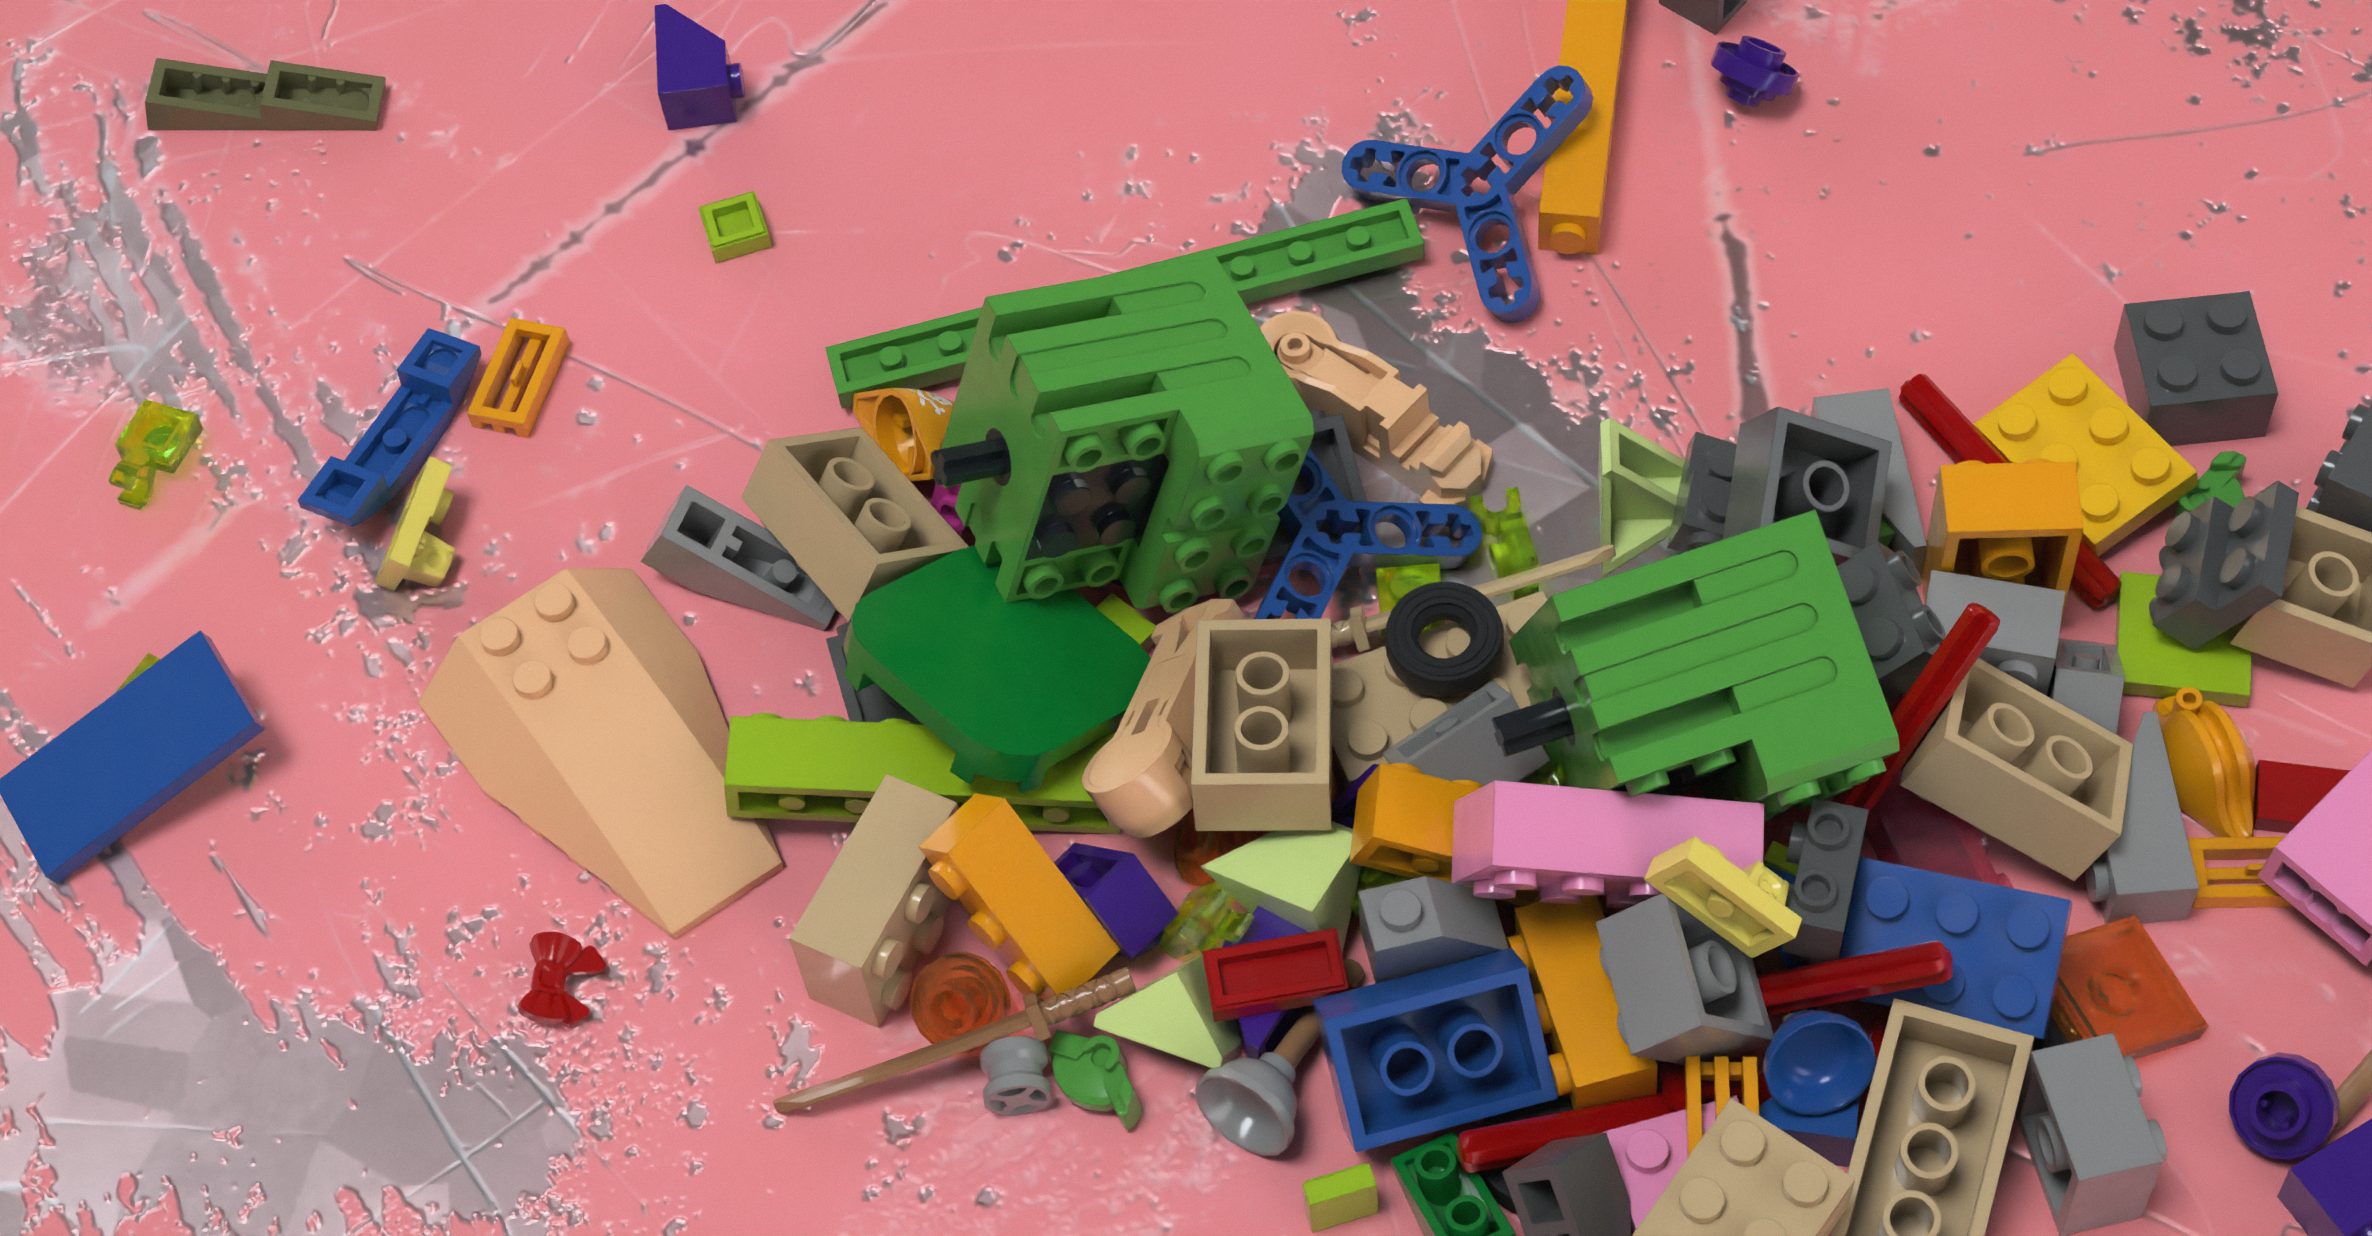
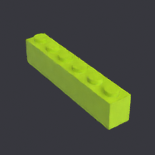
[724,712,1121,834]

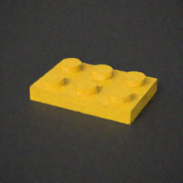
[1973,353,2198,557]

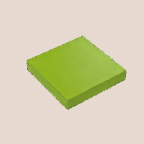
[2115,571,2251,707]

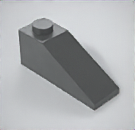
[1502,1132,1631,1236]

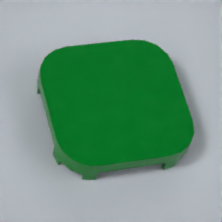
[843,546,1151,794]

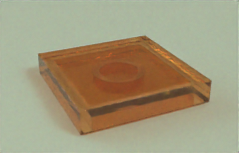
[2051,915,2209,1060]

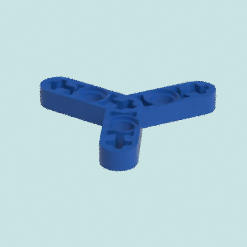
[1341,65,1593,323]
[1253,448,1482,619]

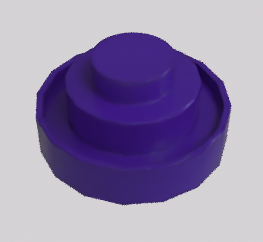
[1711,36,1799,107]
[2229,1052,2339,1160]

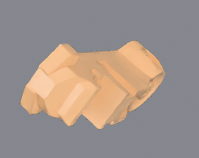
[1260,311,1493,509]
[1082,599,1244,838]

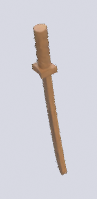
[773,967,1137,1113]

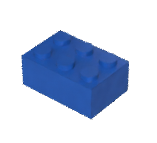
[1839,857,2073,1041]
[1312,948,1558,1152]

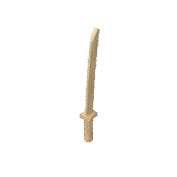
[1331,545,1616,652]

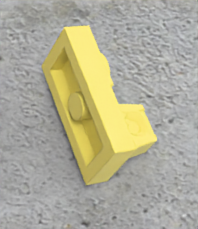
[374,456,455,591]
[1644,836,1802,958]

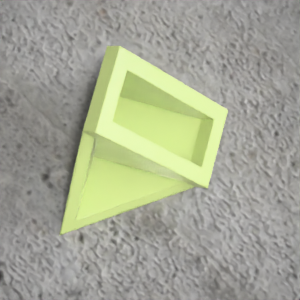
[1598,417,1685,578]
[1200,821,1361,952]
[1093,946,1242,1068]

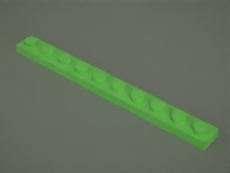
[825,198,1425,409]

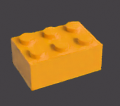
[1921,459,2084,619]

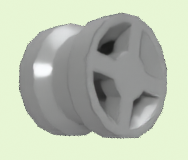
[979,1036,1052,1116]

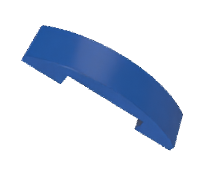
[298,328,482,527]

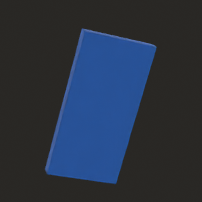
[0,630,265,884]

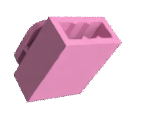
[2257,749,2372,966]

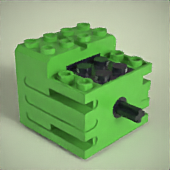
[931,256,1314,613]
[1492,509,1900,821]

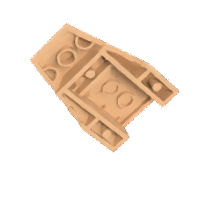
[418,568,784,940]

